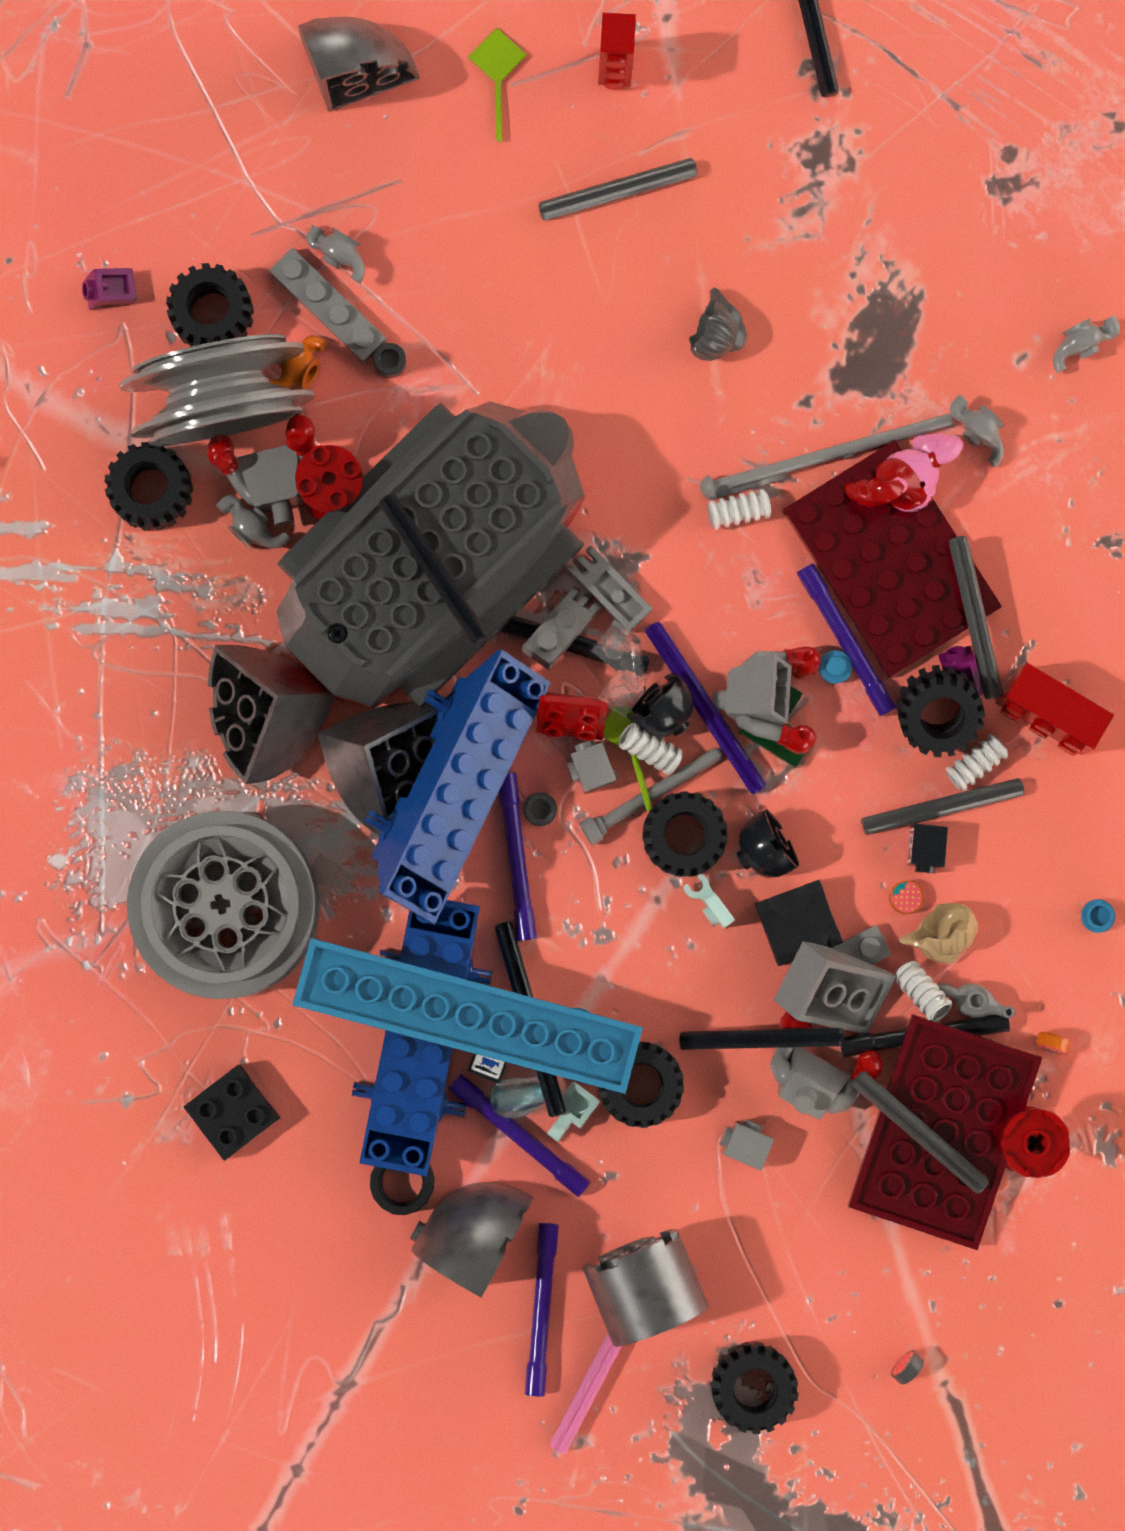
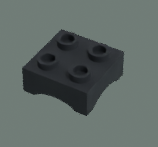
[754,879,843,966]
[183,1064,281,1161]

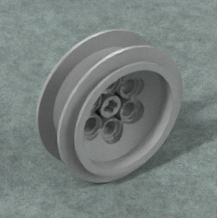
[119,334,315,446]
[127,811,319,999]

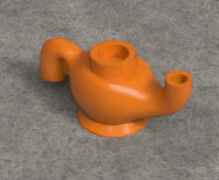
[269,335,327,389]

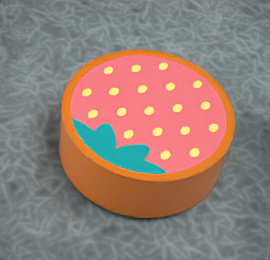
[889,881,924,914]
[1035,1031,1071,1055]

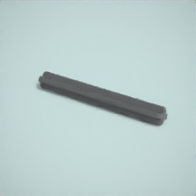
[538,158,697,220]
[949,536,1003,700]
[861,778,1024,835]
[852,1071,989,1194]

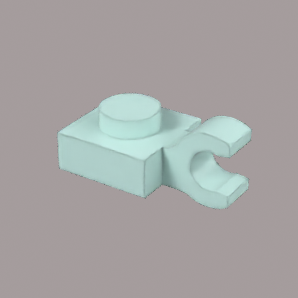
[683,874,735,928]
[547,1081,600,1142]

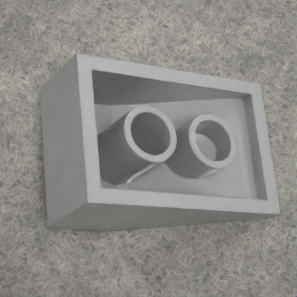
[774,941,897,1034]

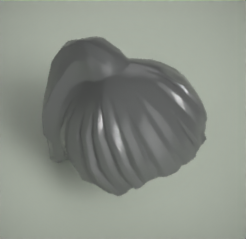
[689,287,747,361]

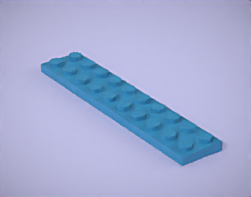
[292,938,643,1094]

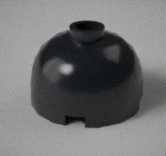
[627,673,694,738]
[737,809,799,878]

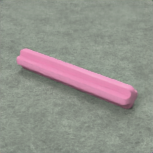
[550,1333,622,1454]

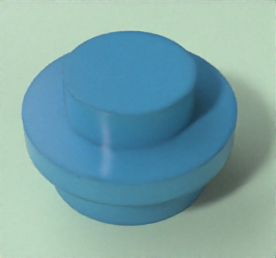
[818,650,852,684]
[1081,899,1115,933]

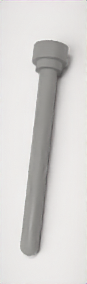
[579,748,722,846]

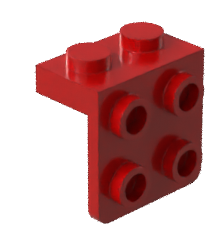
[536,692,607,741]

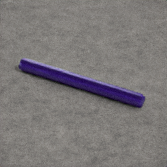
[645,622,766,794]

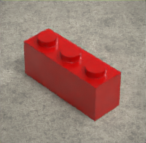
[598,12,636,90]

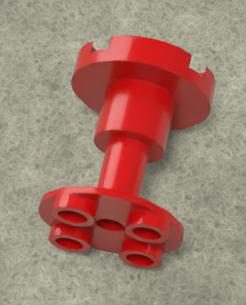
[295,445,364,521]
[1000,1106,1071,1178]

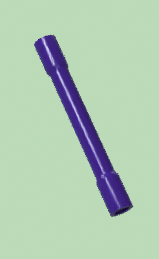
[796,563,896,717]
[498,772,537,941]
[448,1074,590,1197]
[524,1223,559,1397]

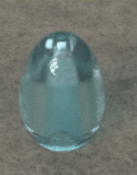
[491,1078,545,1118]

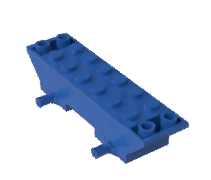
[365,649,551,924]
[352,900,493,1177]

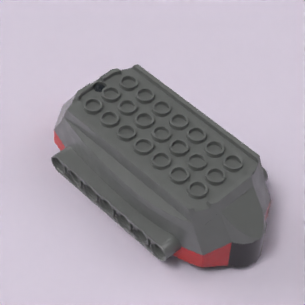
[276,401,585,709]

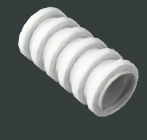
[707,489,771,530]
[619,723,682,775]
[946,734,1009,791]
[894,961,952,1021]

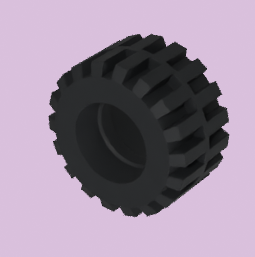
[166,263,254,347]
[104,442,193,531]
[896,665,985,757]
[642,791,728,877]
[598,1041,684,1128]
[710,1342,799,1434]

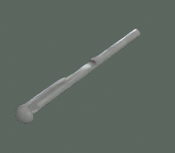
[700,413,953,500]

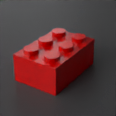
[995,662,1114,756]

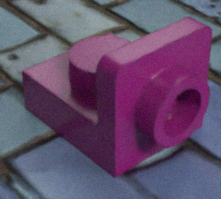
[82,268,137,310]
[938,646,984,703]

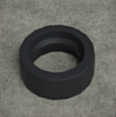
[370,1165,435,1215]

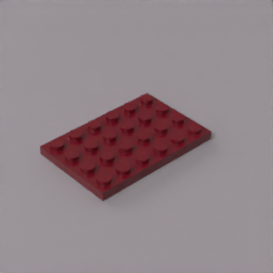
[782,440,1002,678]
[847,1014,1042,1251]

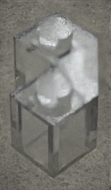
[591,619,647,718]

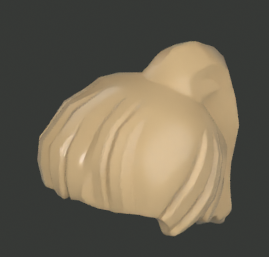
[899,902,978,964]

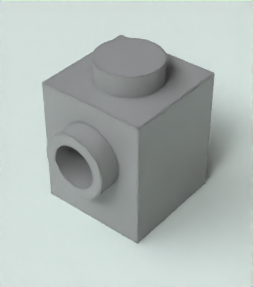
[567,740,616,794]
[719,1119,775,1171]

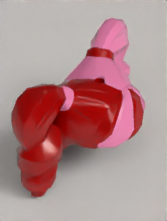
[845,434,963,512]

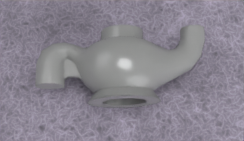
[306,224,365,284]
[1053,315,1120,373]
[949,395,1004,468]
[216,495,291,549]
[937,982,1015,1018]

